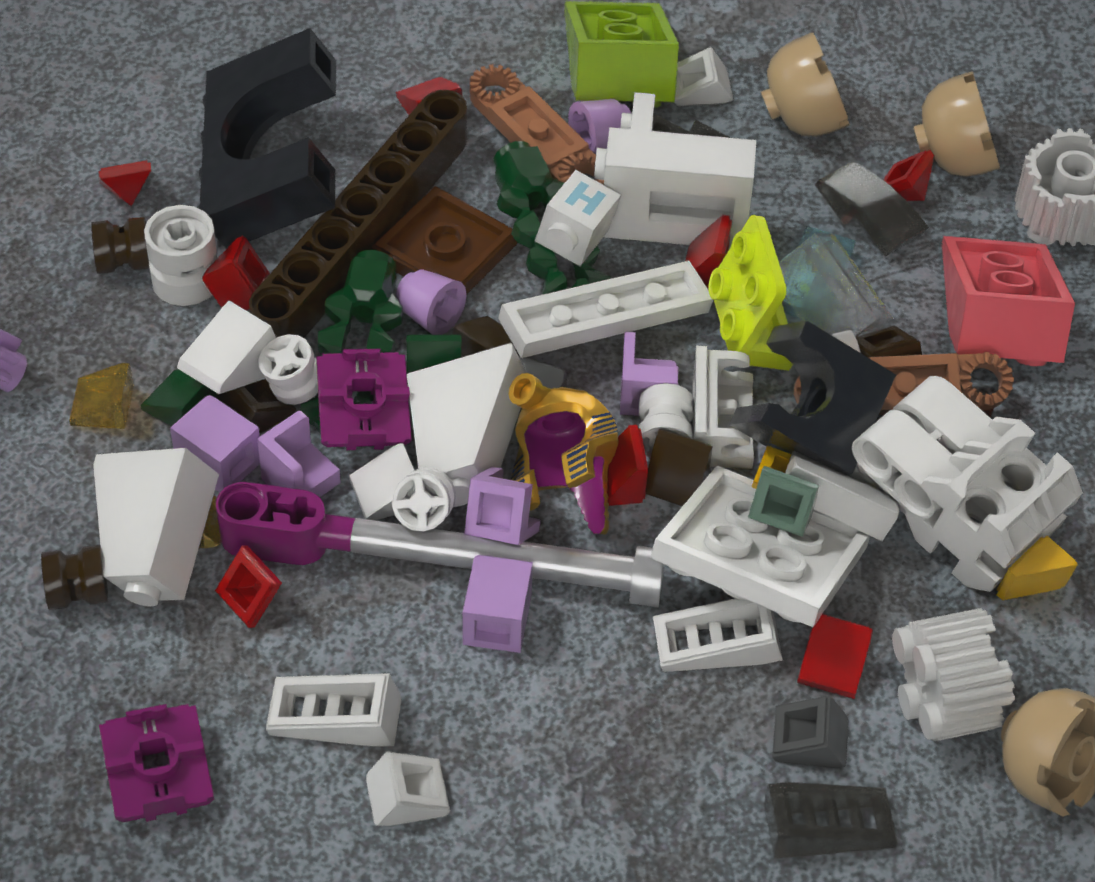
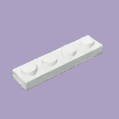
[498,261,713,358]

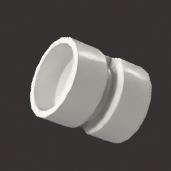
[144,205,217,306]

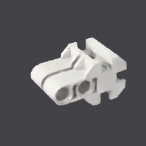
[852,376,1083,592]

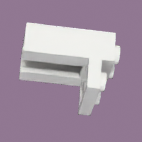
[594,92,756,249]

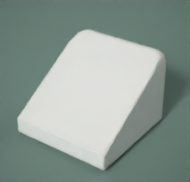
[675,47,733,106]
[349,443,414,521]
[366,752,450,826]

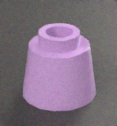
[568,99,631,155]
[396,269,467,335]

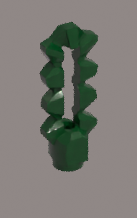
[493,141,613,295]
[299,250,403,434]

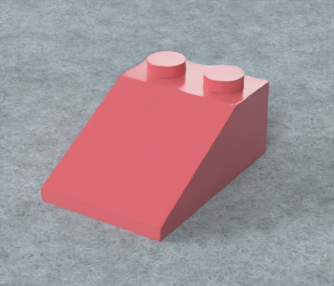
[942,236,1075,367]

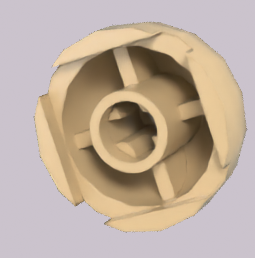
[761,32,850,137]
[914,71,1000,177]
[1001,688,1095,816]

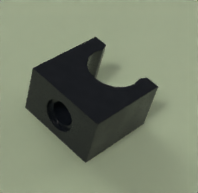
[729,320,896,475]

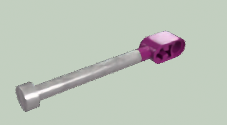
[216,482,665,607]

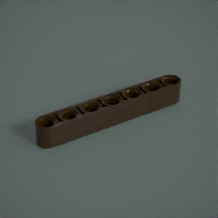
[249,90,467,338]

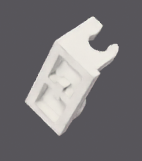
[692,346,754,469]

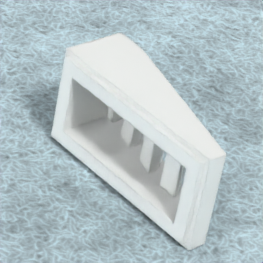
[653,598,783,672]
[266,673,401,746]

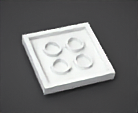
[650,465,871,627]

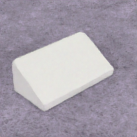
[785,451,899,541]

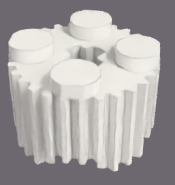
[1015,128,1095,246]
[892,608,1015,741]

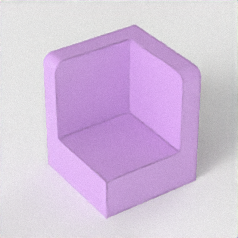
[620,332,678,416]
[170,395,260,493]
[257,411,341,497]
[464,467,540,545]
[463,555,533,653]

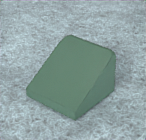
[748,466,819,537]

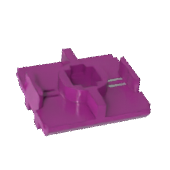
[316,349,411,451]
[99,704,214,823]

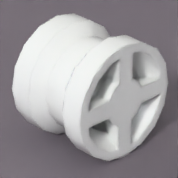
[258,334,318,405]
[392,467,456,531]

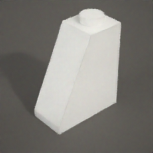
[407,343,527,507]
[93,448,219,606]

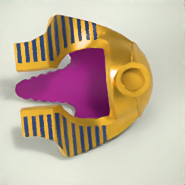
[509,373,618,535]

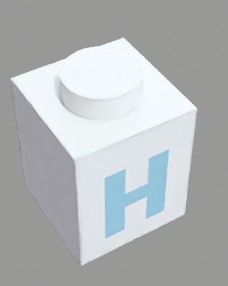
[535,170,621,266]

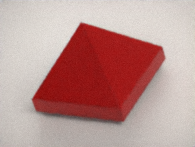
[873,150,935,201]
[98,160,152,207]
[215,545,282,628]

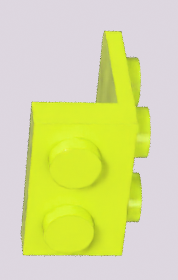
[708,215,793,371]

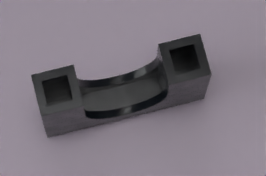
[197,28,336,249]

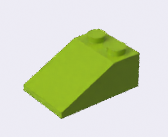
[564,1,679,108]

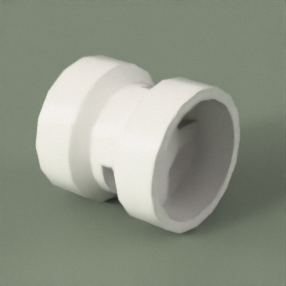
[639,383,694,458]

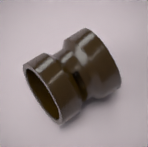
[91,217,150,274]
[41,545,108,610]

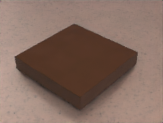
[372,186,518,294]

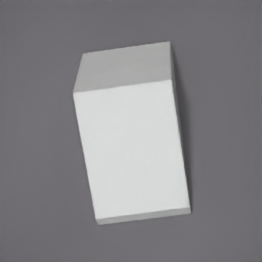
[177,300,276,394]

